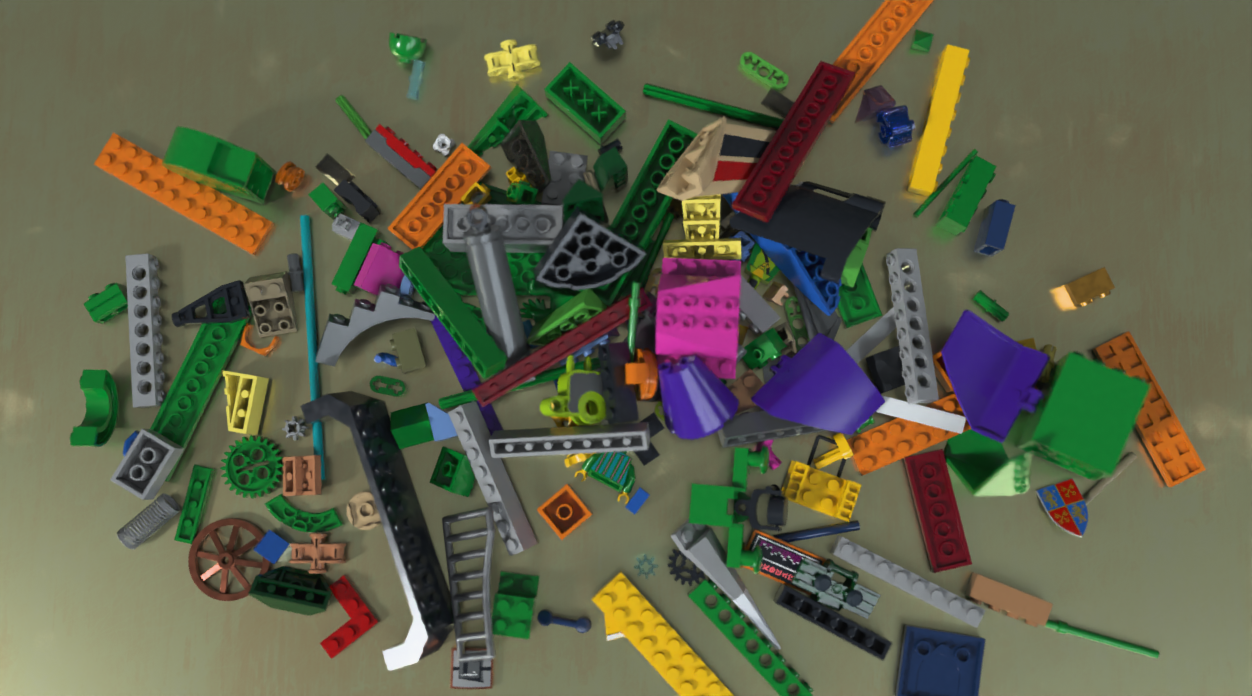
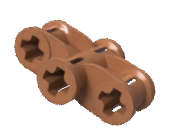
[289,533,347,573]

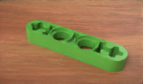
[784,296,810,353]

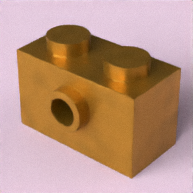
[1064,267,1115,307]

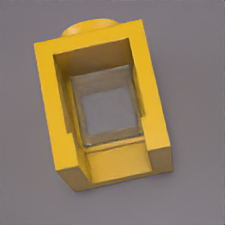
[461,182,492,204]

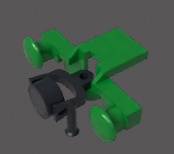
[689,445,788,574]

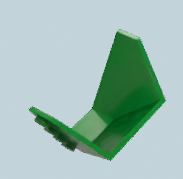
[944,429,1031,496]

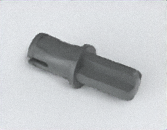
[287,253,304,292]

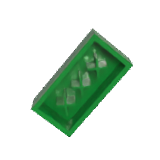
[544,62,626,145]

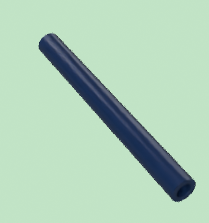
[772,520,860,543]

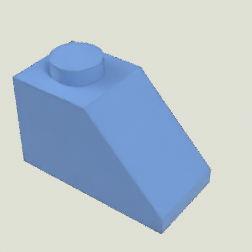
[426,403,458,442]

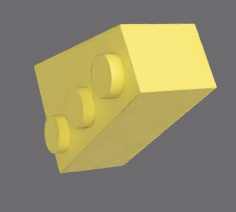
[222,370,269,435]

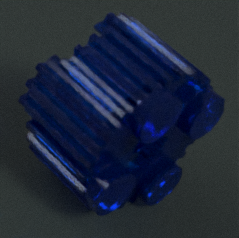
[875,105,915,148]

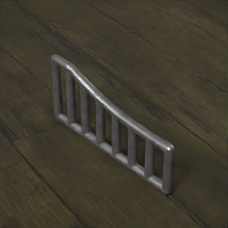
[442,507,495,663]

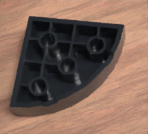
[533,206,646,290]

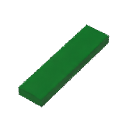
[174,464,215,544]

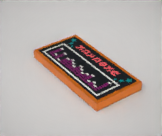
[743,529,826,595]

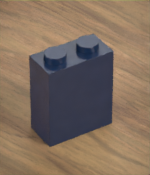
[974,199,1016,257]

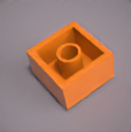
[537,484,593,540]

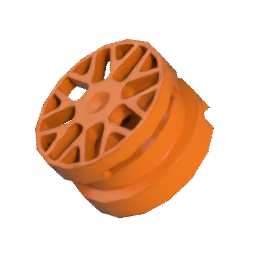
[275,161,305,192]

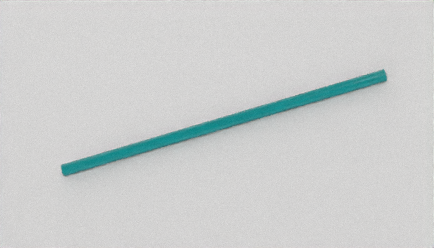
[300,215,325,480]

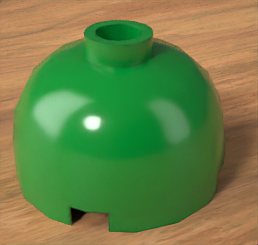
[389,32,427,63]

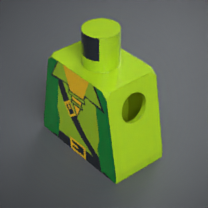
[744,243,780,290]

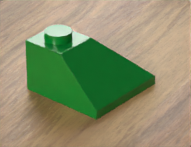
[429,446,475,497]

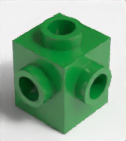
[506,180,538,205]

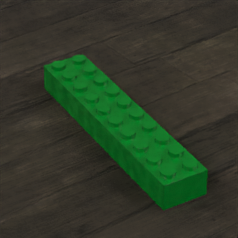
[577,119,698,307]

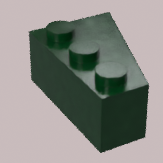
[585,147,628,196]

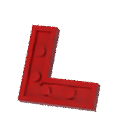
[320,574,380,659]

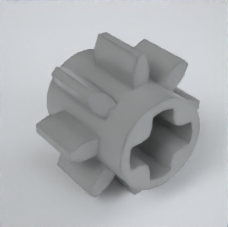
[282,416,309,440]

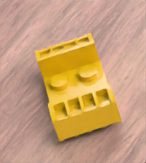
[781,460,862,522]

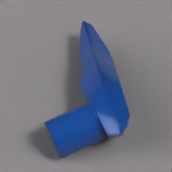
[374,352,398,367]

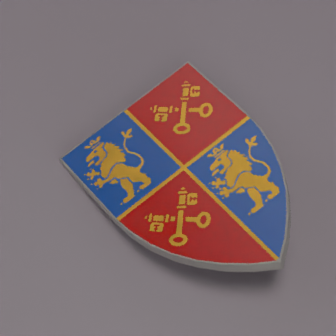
[1036,478,1088,538]

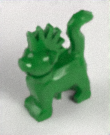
[520,278,578,324]

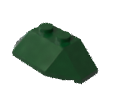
[248,566,333,616]

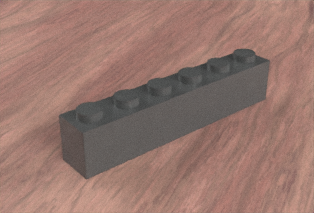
[718,409,828,448]

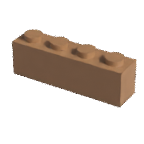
[964,572,1053,628]

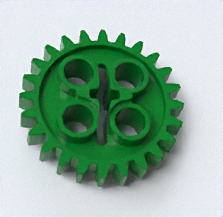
[220,435,283,498]

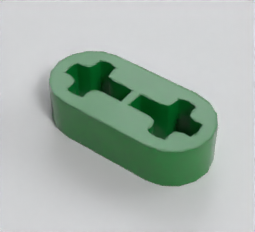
[370,376,407,397]

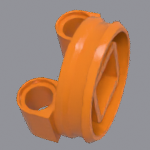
[625,348,659,401]

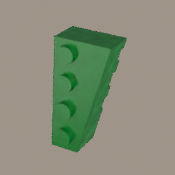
[936,155,997,236]

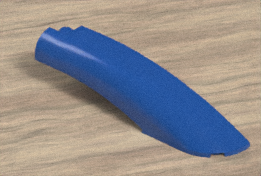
[723,192,842,316]

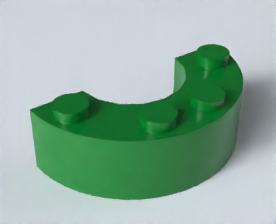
[70,369,119,447]

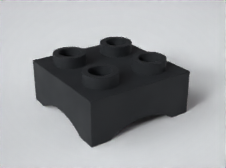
[334,179,380,224]
[865,346,905,394]

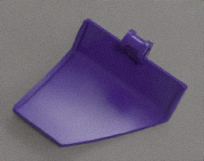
[941,309,1050,443]
[751,333,885,435]

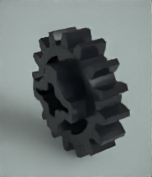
[668,549,706,586]

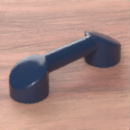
[537,609,592,633]

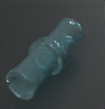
[406,60,425,100]

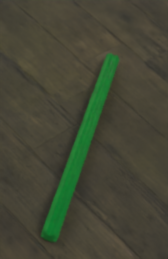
[643,83,784,129]
[439,357,601,409]

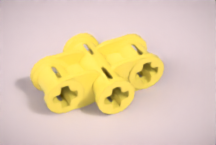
[484,39,541,81]

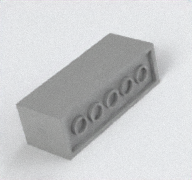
[443,204,564,253]

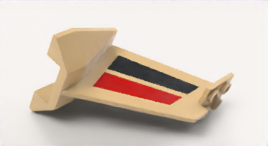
[656,117,776,201]

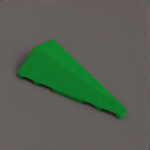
[468,84,549,156]

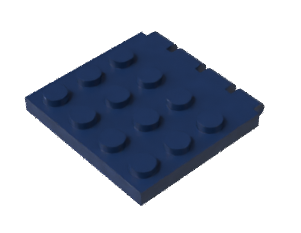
[895,625,985,696]

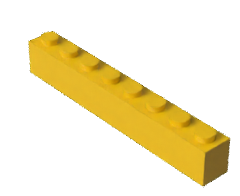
[906,44,970,197]

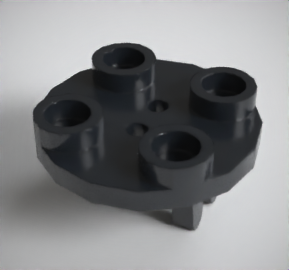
[591,20,625,50]

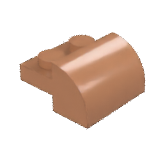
[283,455,322,496]

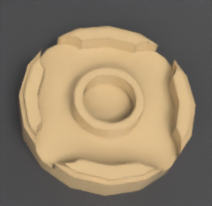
[347,491,382,530]

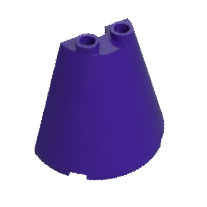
[658,355,739,439]

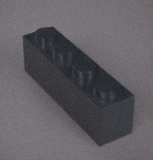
[598,342,639,424]

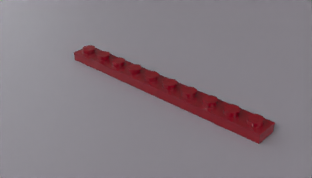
[472,287,652,407]

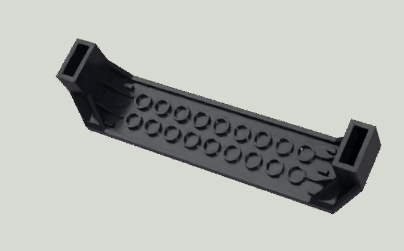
[301,391,454,671]

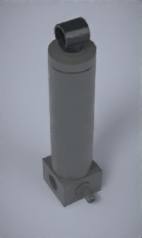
[462,204,536,382]

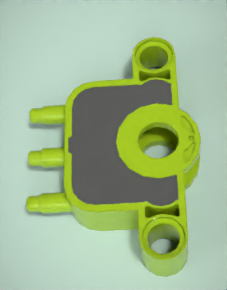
[540,355,608,426]

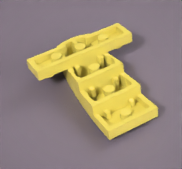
[663,194,742,260]

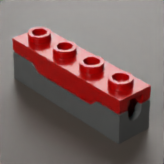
[365,124,437,190]

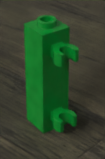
[331,222,390,295]

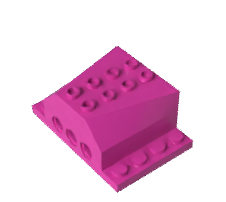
[656,258,741,379]

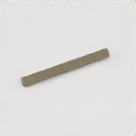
[1083,452,1137,505]

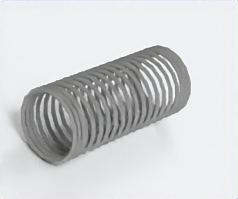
[117,493,180,550]

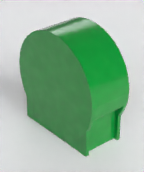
[162,127,276,205]

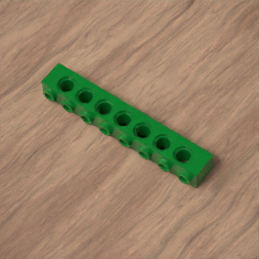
[687,579,814,696]

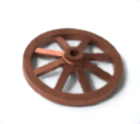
[188,518,271,601]

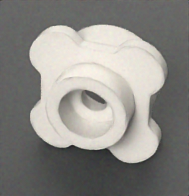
[433,134,455,156]

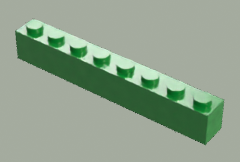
[399,247,507,380]

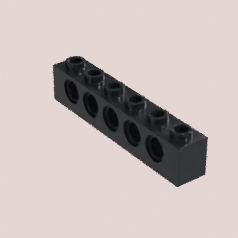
[773,584,892,661]

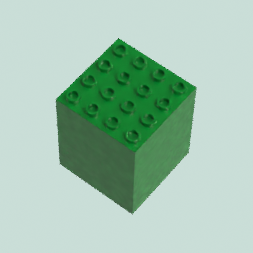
[1017,351,1151,481]

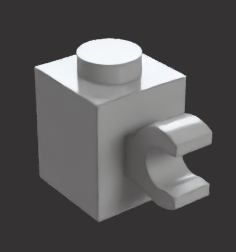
[332,213,360,241]

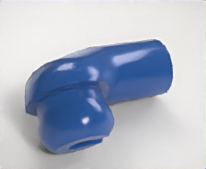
[122,430,140,457]

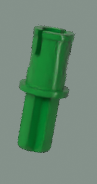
[972,290,1009,322]

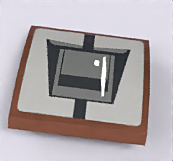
[450,647,493,689]

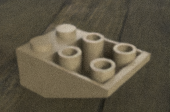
[244,271,298,338]

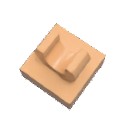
[763,281,789,306]

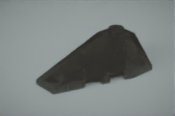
[500,120,552,193]

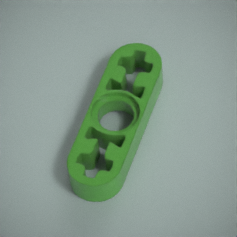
[740,52,789,91]

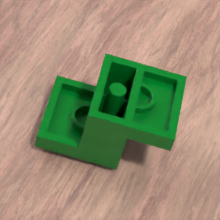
[492,571,540,639]

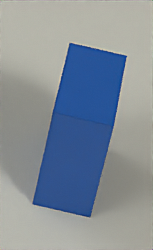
[625,487,650,514]
[253,530,290,564]

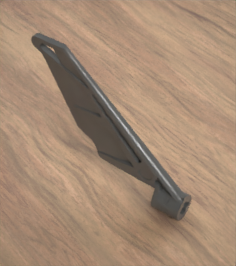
[793,284,842,340]

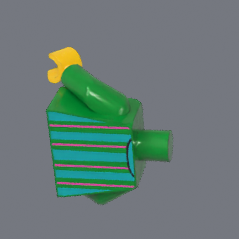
[575,451,636,504]

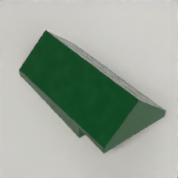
[562,179,604,225]

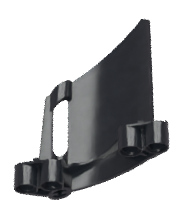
[729,181,886,284]

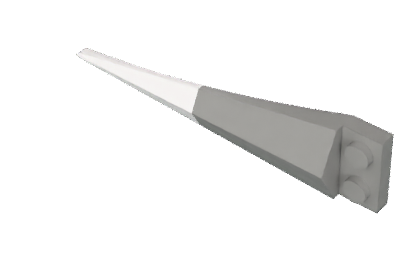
[671,518,781,649]

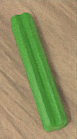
[335,95,372,139]

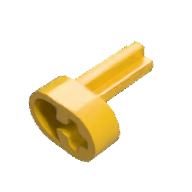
[812,433,854,470]

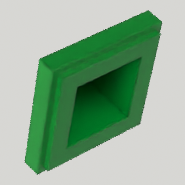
[911,30,934,52]

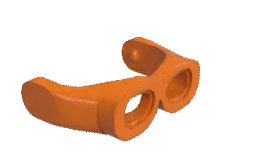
[240,323,279,357]

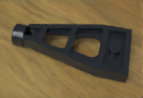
[172,280,250,327]

